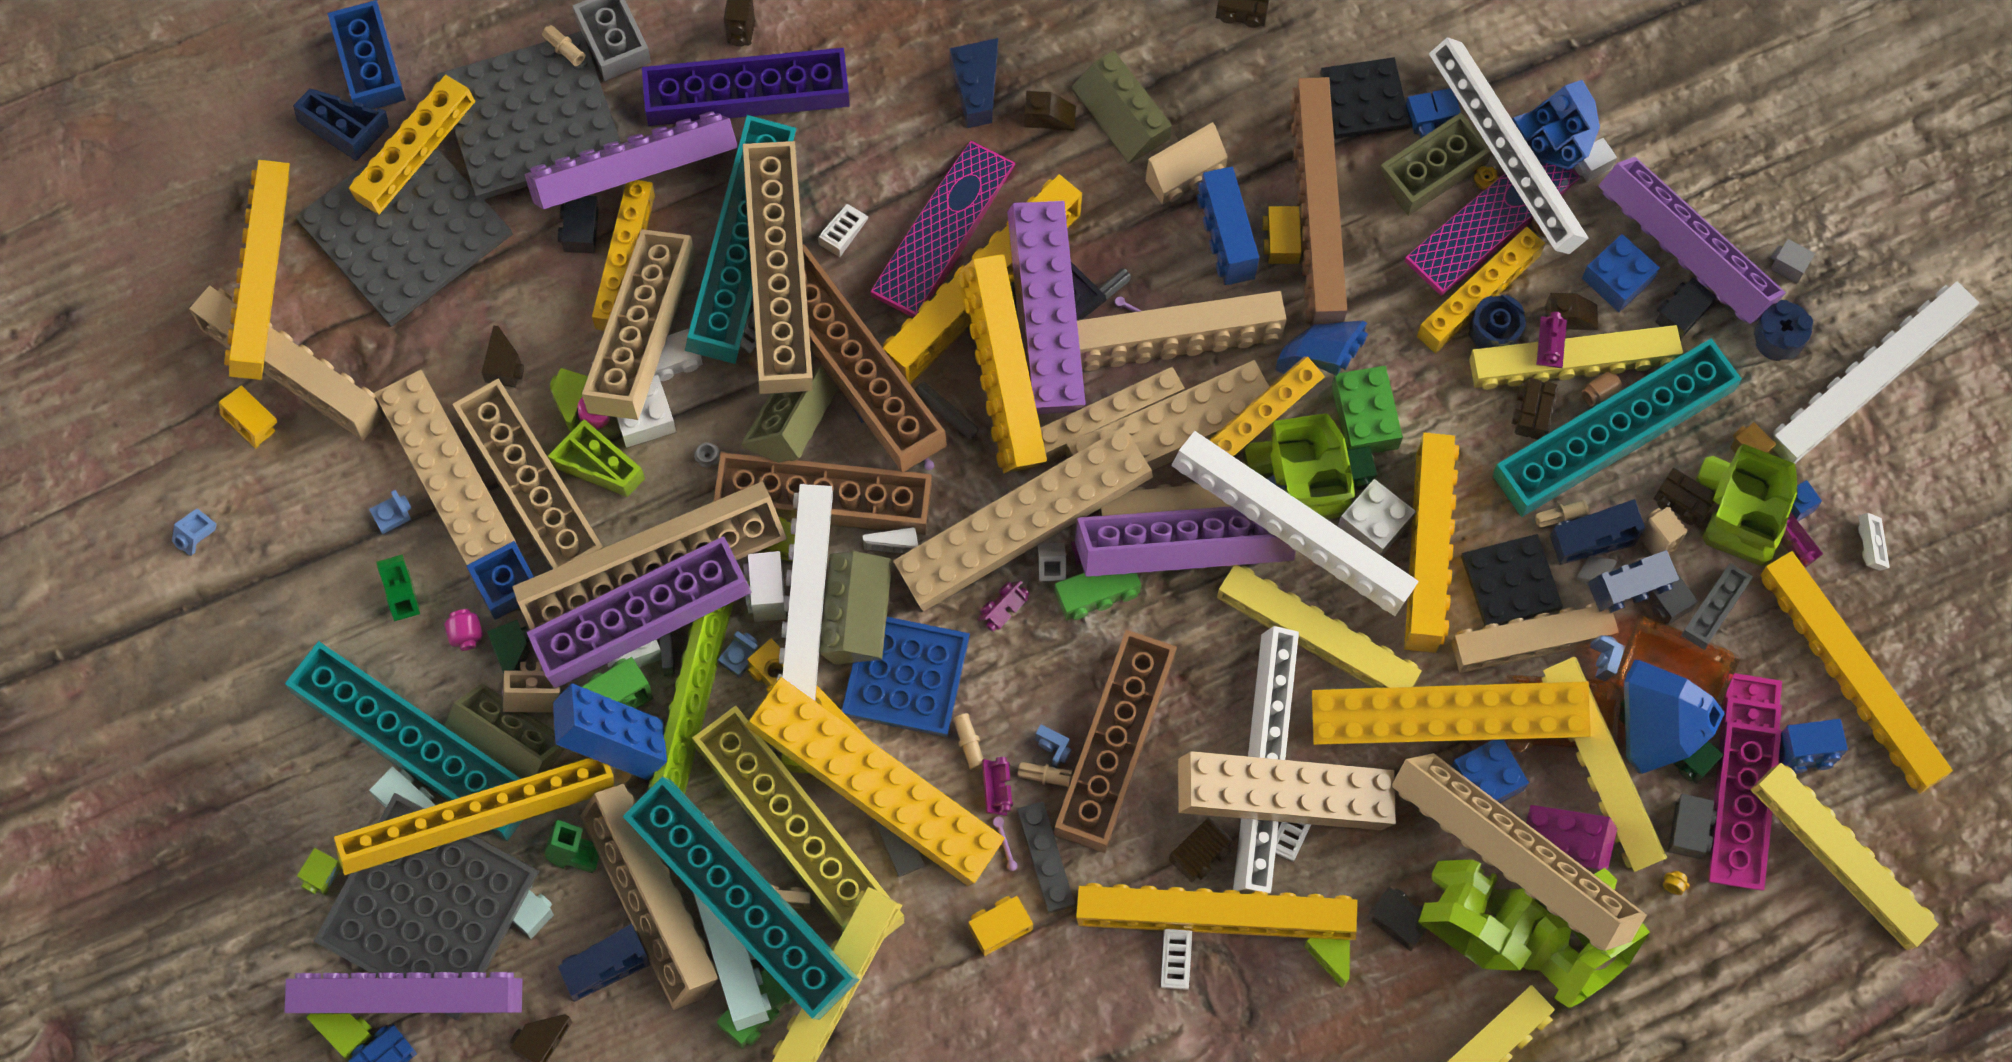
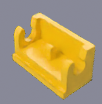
[219,385,277,449]

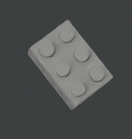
[572,0,651,81]

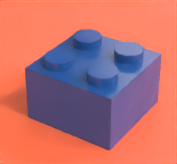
[1581,234,1660,312]
[466,541,534,620]
[1778,719,1848,774]
[1451,739,1529,803]

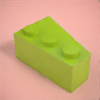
[547,419,645,497]

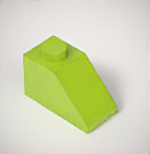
[550,368,588,432]
[1304,938,1350,988]
[306,1013,374,1062]

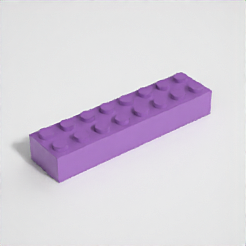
[524,111,738,209]
[1599,157,1786,324]
[1007,201,1086,414]
[1075,506,1296,577]
[527,536,752,689]
[285,972,523,1013]

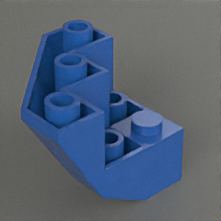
[1512,80,1600,170]
[1275,320,1368,376]
[1624,660,1725,774]

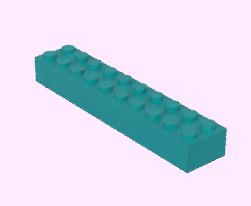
[685,115,797,364]
[1492,338,1742,517]
[285,641,523,841]
[622,777,860,1020]

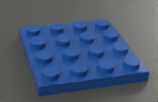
[842,617,970,737]

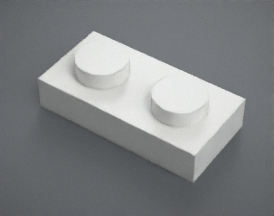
[1858,513,1889,571]

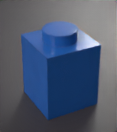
[1791,480,1822,521]

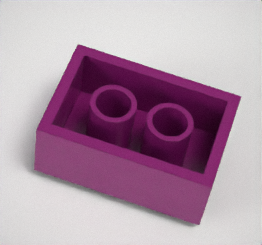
[1526,805,1618,874]

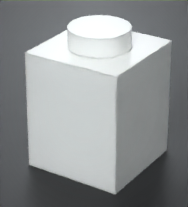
[1574,138,1617,182]

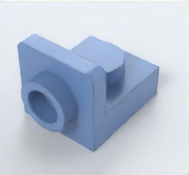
[369,490,412,534]
[172,509,217,556]
[718,631,759,678]
[1590,635,1625,681]
[1035,724,1072,768]

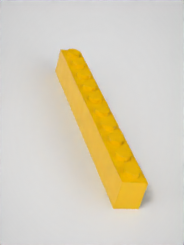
[224,160,290,380]
[1760,551,1953,794]
[334,758,614,876]
[1076,883,1358,940]

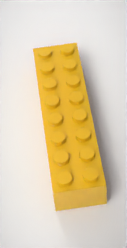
[959,254,1047,474]
[1404,432,1459,653]

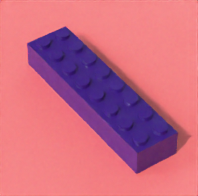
[642,48,850,126]

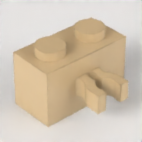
[503,662,560,712]

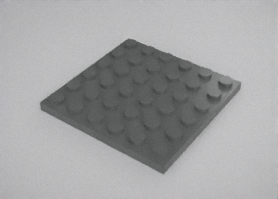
[437,31,621,201]
[295,142,513,327]
[314,793,540,1020]

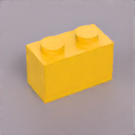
[1262,206,1301,264]
[968,896,1033,956]

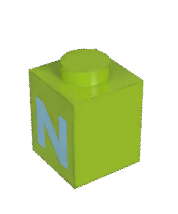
[297,848,342,895]

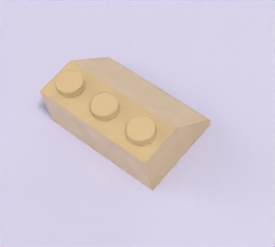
[1146,122,1228,205]

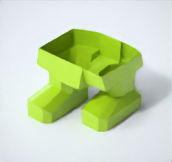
[1243,413,1355,519]
[1695,444,1797,566]
[1418,859,1550,970]
[1523,868,1650,1008]

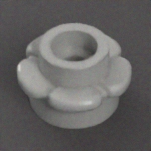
[694,442,720,468]

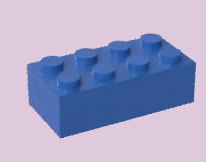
[327,0,406,109]
[1197,166,1259,286]
[553,683,667,780]

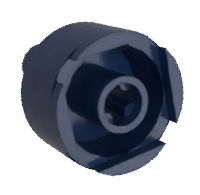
[1469,295,1526,349]
[1754,300,1813,361]

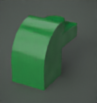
[376,554,420,622]
[545,820,599,873]

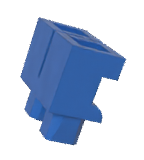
[1406,88,1461,138]

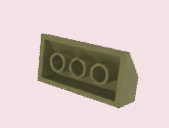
[1072,50,1172,164]
[1380,113,1492,216]
[741,366,837,463]
[819,551,892,665]
[444,684,565,779]

